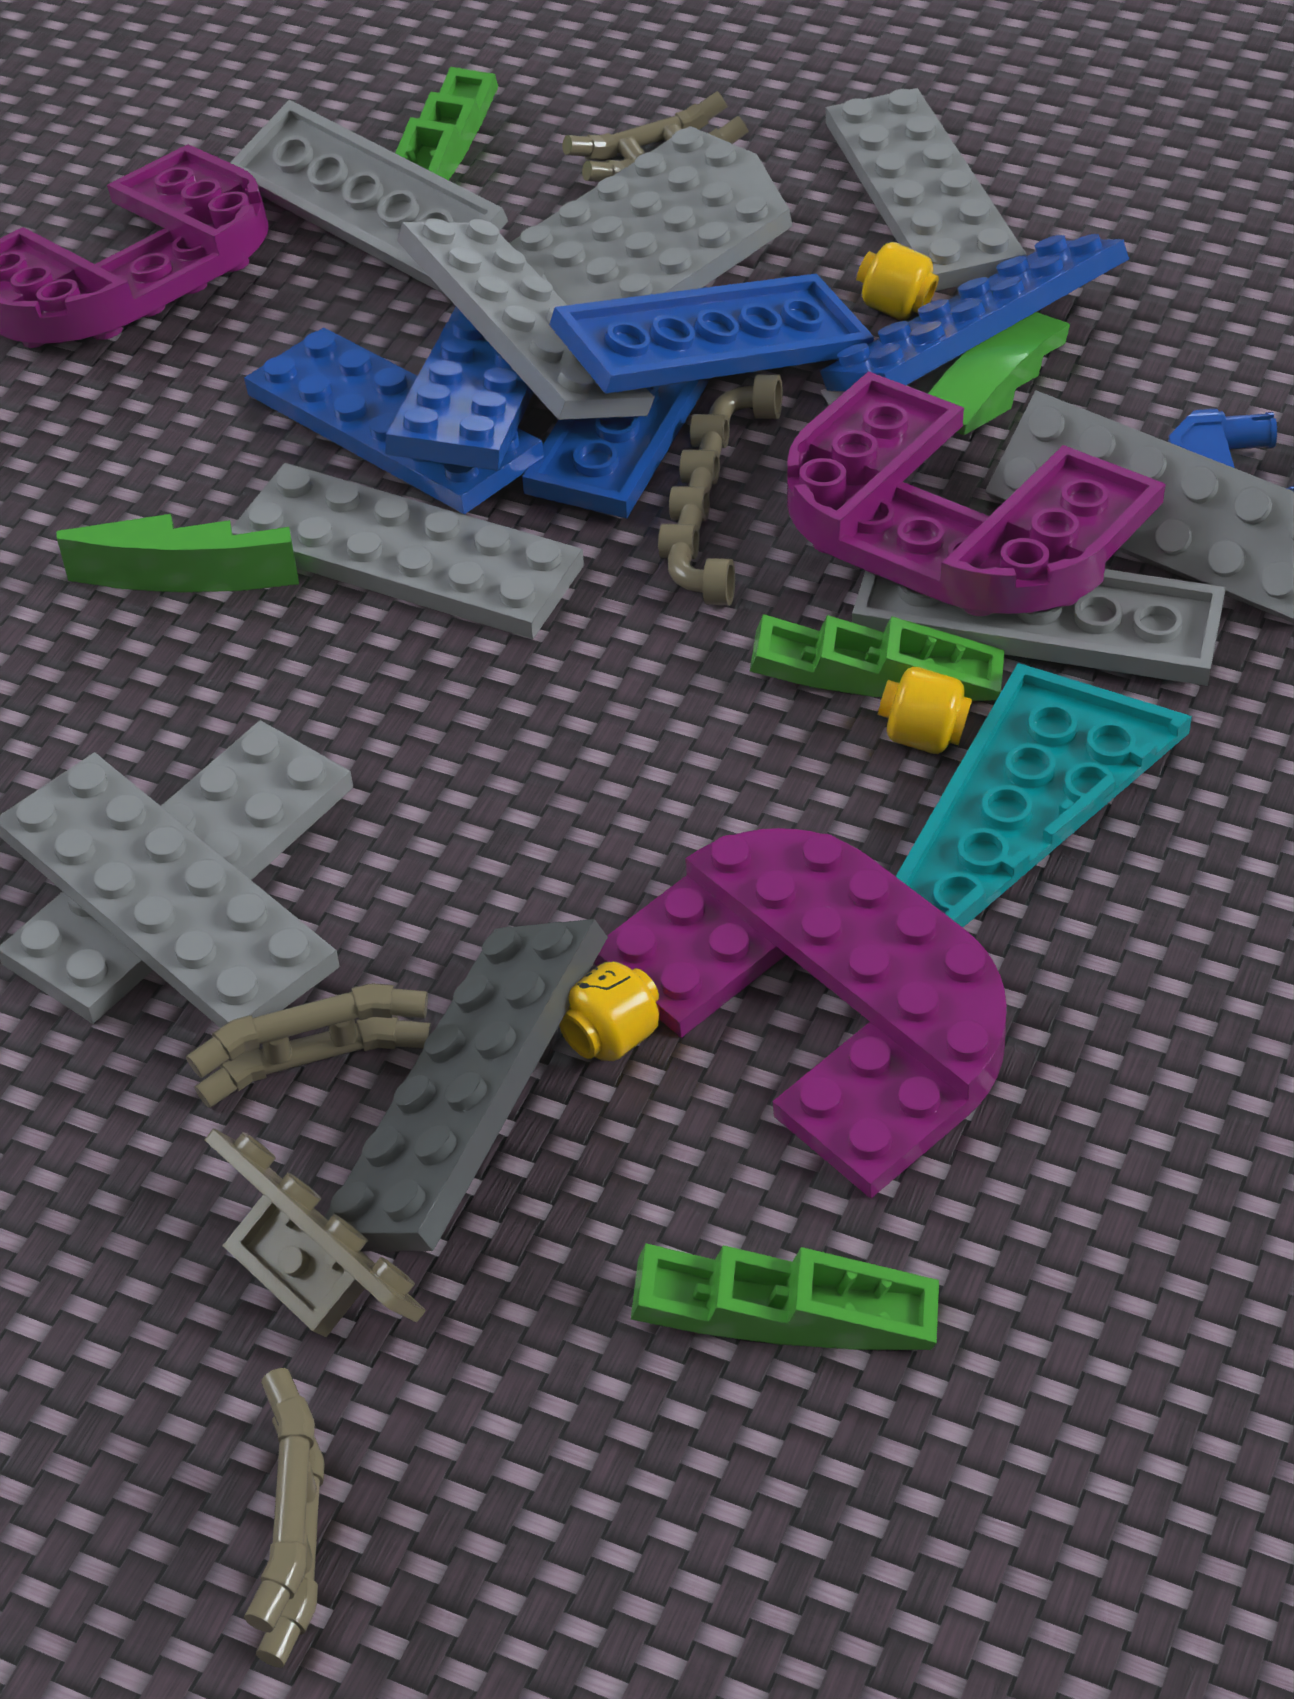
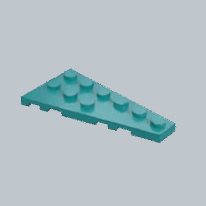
[895,663,1192,927]

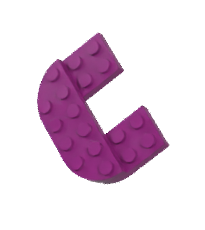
[0,144,268,348]
[787,371,1166,616]
[593,828,1007,1199]

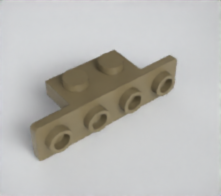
[204,1128,426,1337]

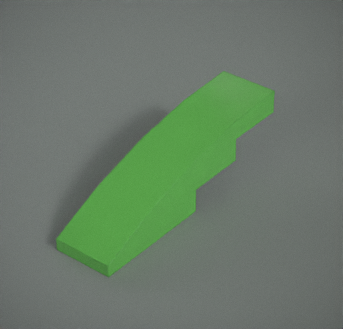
[396,67,498,180]
[928,312,1070,435]
[56,514,299,593]
[749,614,1005,701]
[631,1243,939,1350]

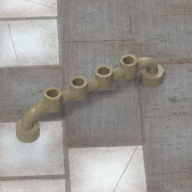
[658,375,783,606]

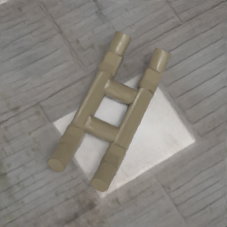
[562,91,749,182]
[186,983,431,1108]
[244,1368,325,1668]

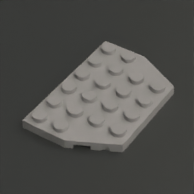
[509,126,792,305]

